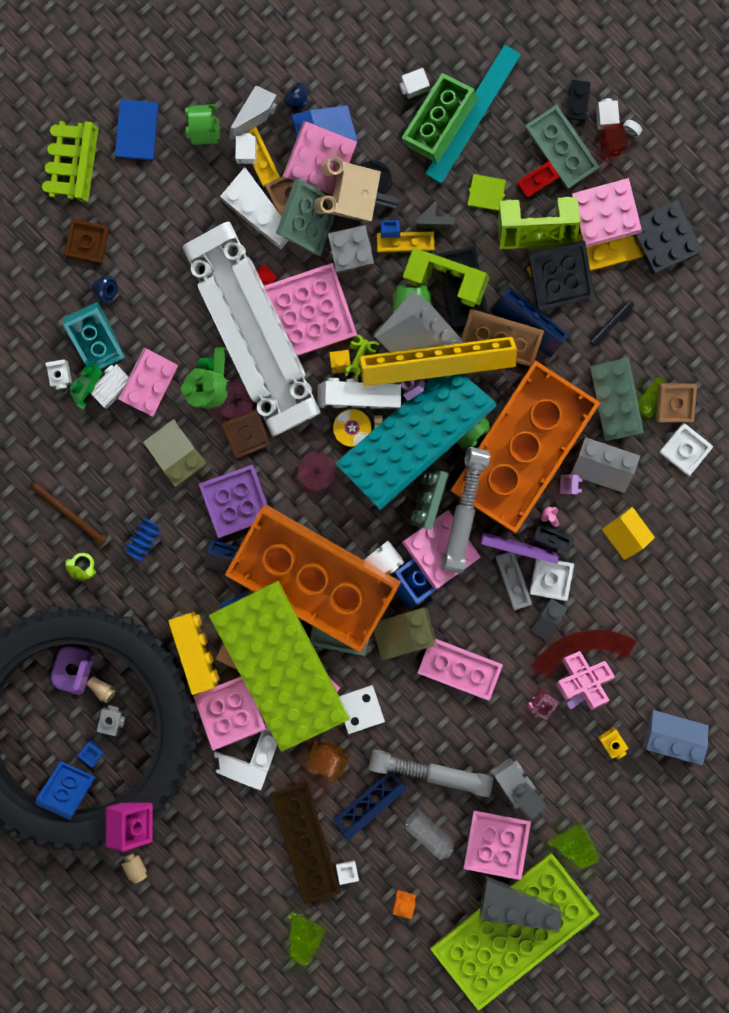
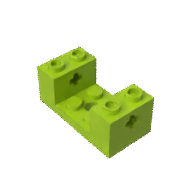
[497,197,580,249]
[403,247,490,307]

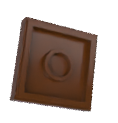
[64,219,110,265]
[221,409,271,459]

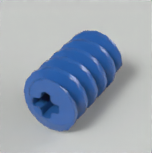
[124,517,162,561]

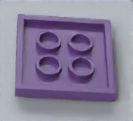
[199,464,268,538]

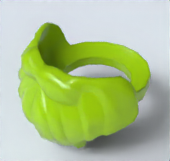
[65,553,96,581]

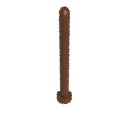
[31,483,108,547]

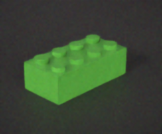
[402,73,478,163]

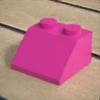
[106,803,153,851]

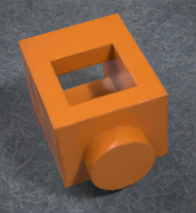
[392,890,416,919]

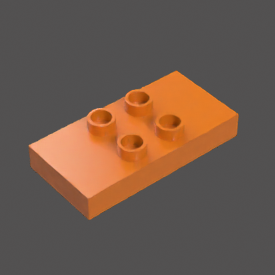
[449,361,600,533]
[225,505,401,653]

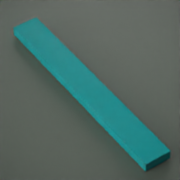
[425,45,521,185]

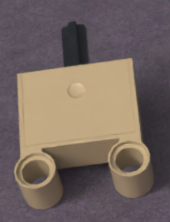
[314,157,399,222]

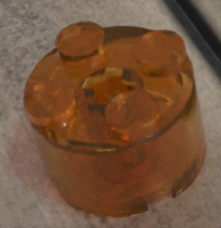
[305,740,350,782]

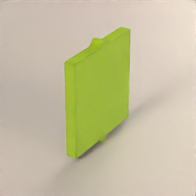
[468,174,506,211]

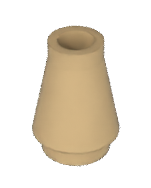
[87,676,116,703]

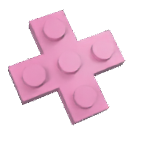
[556,651,615,710]

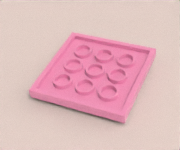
[264,263,357,356]

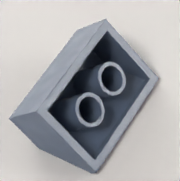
[642,710,708,765]

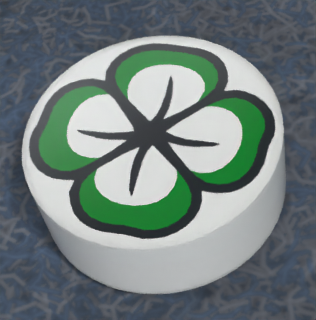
[622,120,642,137]

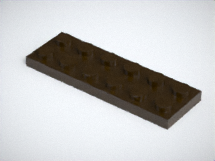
[270,781,341,904]

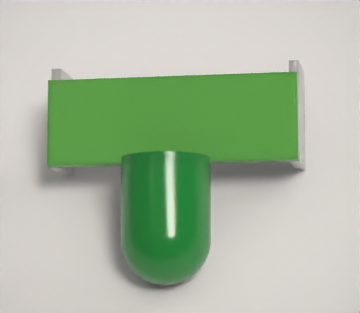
[197,347,229,382]

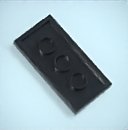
[437,246,488,329]

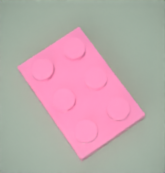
[118,348,178,416]

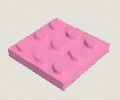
[283,121,357,195]
[572,178,642,247]
[402,510,481,590]
[194,677,267,750]
[464,810,531,880]

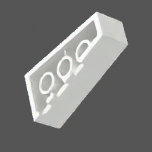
[220,167,288,250]
[317,378,401,409]

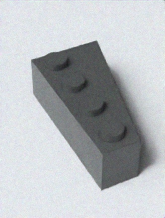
[480,875,562,931]

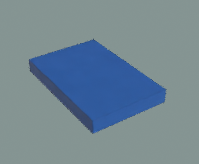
[115,99,159,161]
[35,761,95,820]

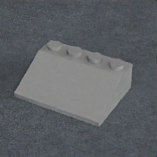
[374,291,464,352]

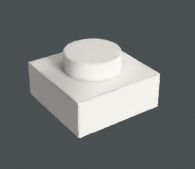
[336,860,359,885]

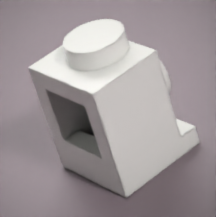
[46,359,72,390]

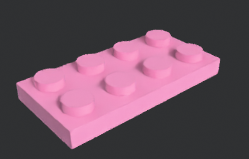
[417,639,503,701]

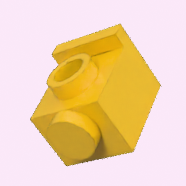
[330,350,351,374]
[597,727,629,759]

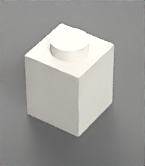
[399,68,430,99]
[596,98,620,130]
[236,133,257,164]

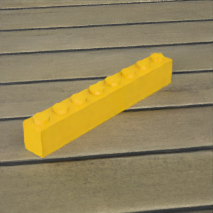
[360,337,517,387]

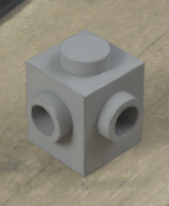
[97,705,126,736]

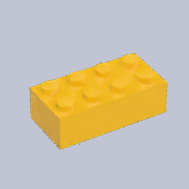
[168,611,220,695]

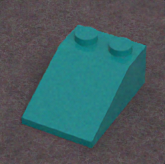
[63,302,125,369]

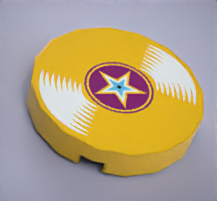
[333,409,371,447]

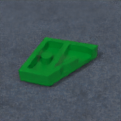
[69,361,102,409]

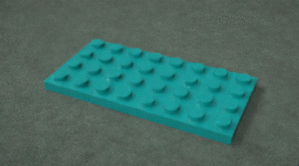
[335,374,497,510]

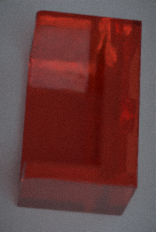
[598,123,628,160]

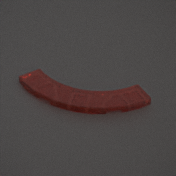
[532,630,637,676]

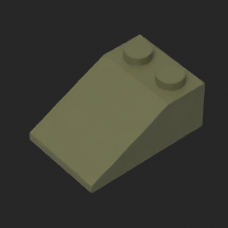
[143,419,208,487]
[374,608,437,660]

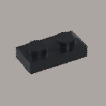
[566,79,591,122]
[532,524,574,557]

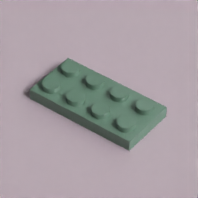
[524,104,599,190]
[590,358,644,441]

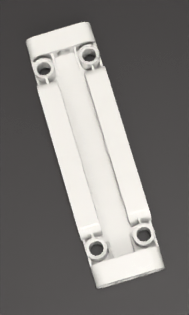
[182,222,321,437]

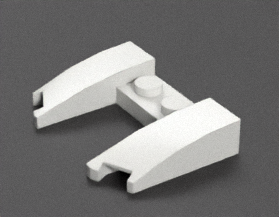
[214,718,277,790]

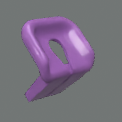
[50,645,94,695]

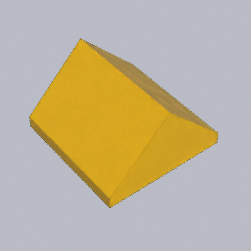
[601,507,655,560]

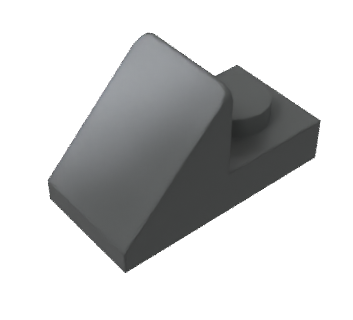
[416,202,455,229]
[530,598,567,641]

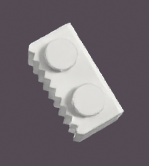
[92,364,129,409]

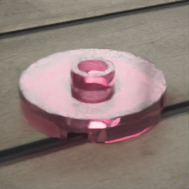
[298,452,336,490]

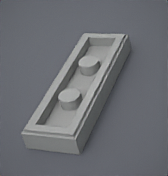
[495,552,532,611]

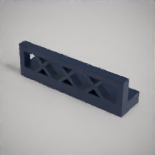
[333,771,407,840]

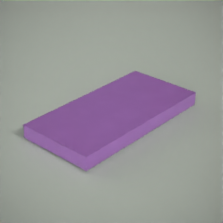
[480,532,559,564]

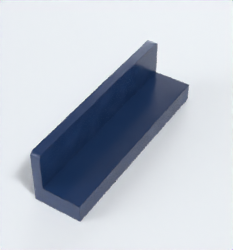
[492,287,569,357]
[204,539,239,574]

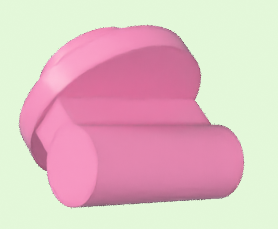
[541,507,559,527]

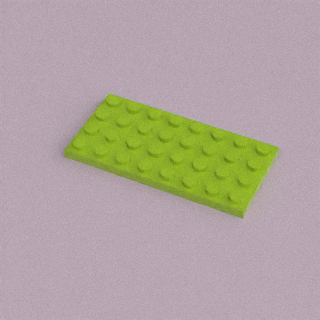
[209,581,350,752]
[430,852,600,1011]

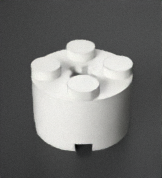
[364,541,404,574]

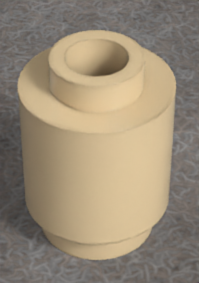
[121,853,147,884]

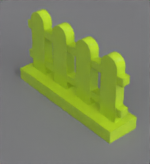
[42,121,99,202]

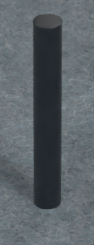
[589,300,634,346]

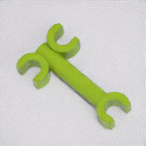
[345,334,379,380]

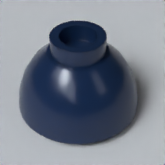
[284,83,309,109]
[92,276,118,303]

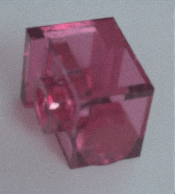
[527,686,560,721]

